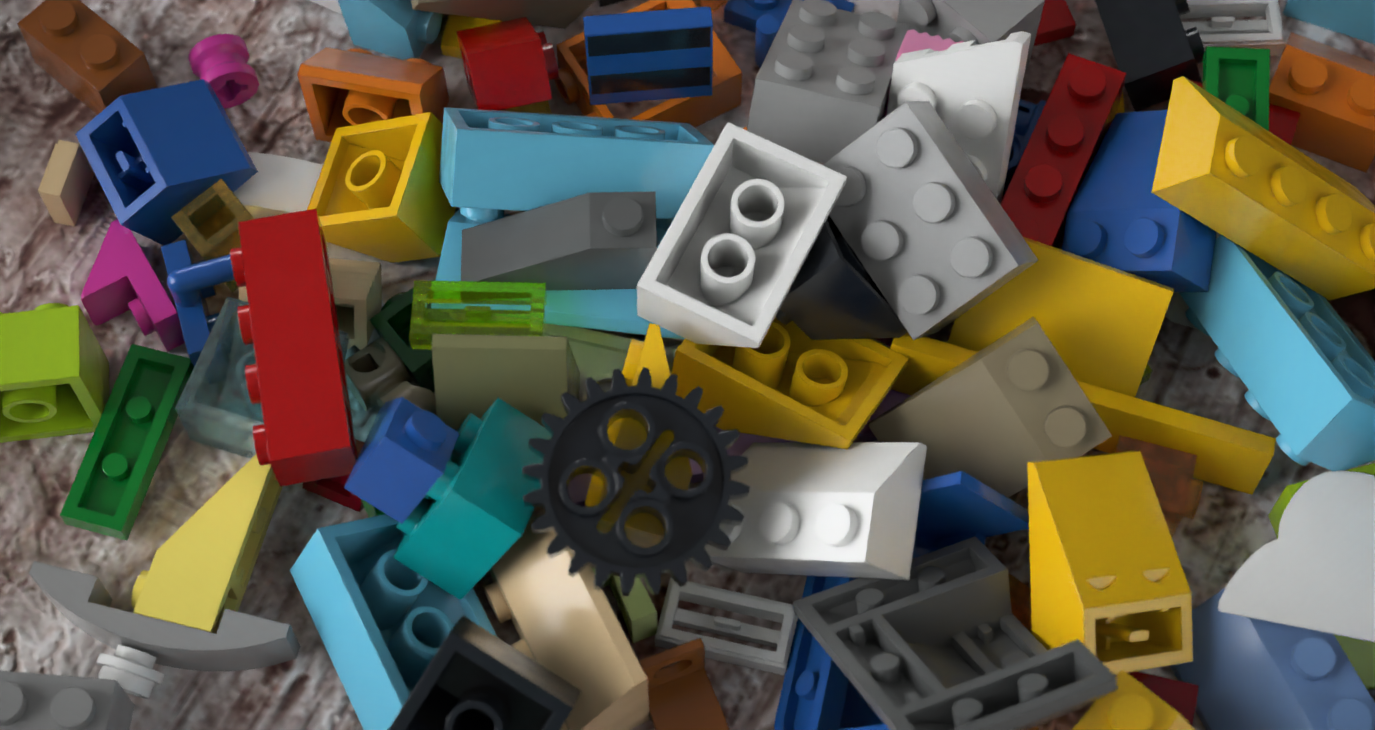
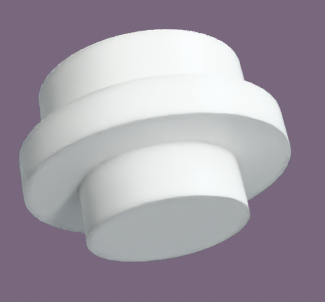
[96,645,165,699]

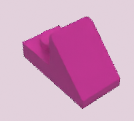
[81,219,185,352]

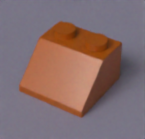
[1269,32,1375,173]
[297,47,449,142]

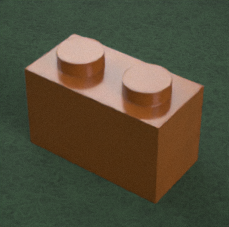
[17,0,158,115]

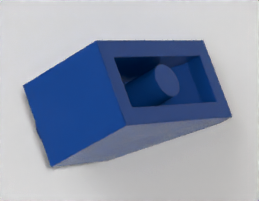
[344,397,460,524]

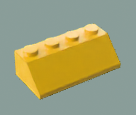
[1152,76,1375,300]

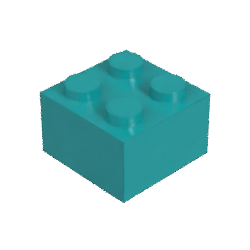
[393,398,552,600]

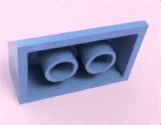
[1169,588,1375,730]

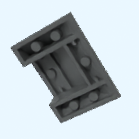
[793,537,1117,730]

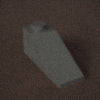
[461,191,657,292]

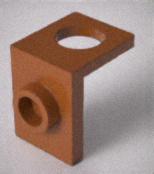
[639,638,730,730]

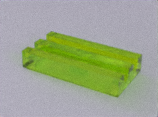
[409,280,547,350]

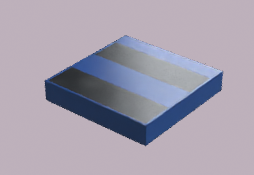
[583,6,713,105]

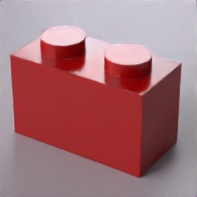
[456,17,559,111]

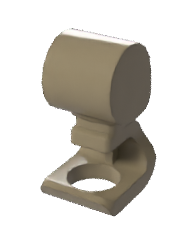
[344,337,437,416]

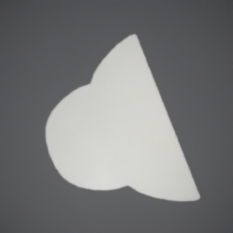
[1218,470,1375,642]

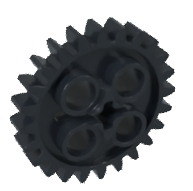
[522,368,750,596]

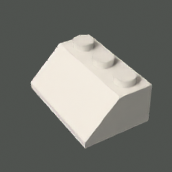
[637,122,847,348]
[705,442,927,580]

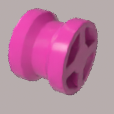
[188,34,259,108]

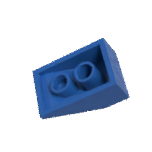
[1062,110,1217,292]

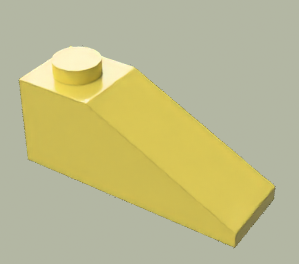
[131,454,283,633]

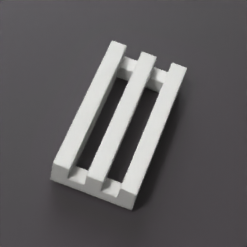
[1180,0,1286,56]
[655,577,798,676]

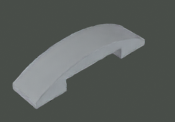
[29,561,300,672]

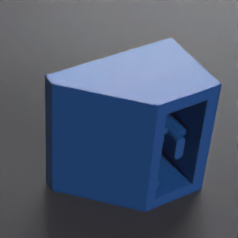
[75,79,258,245]

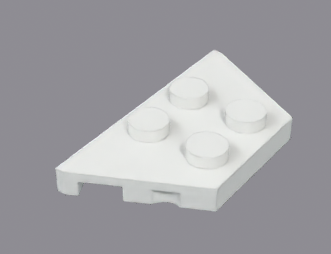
[886,31,1031,204]

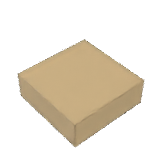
[38,140,94,226]

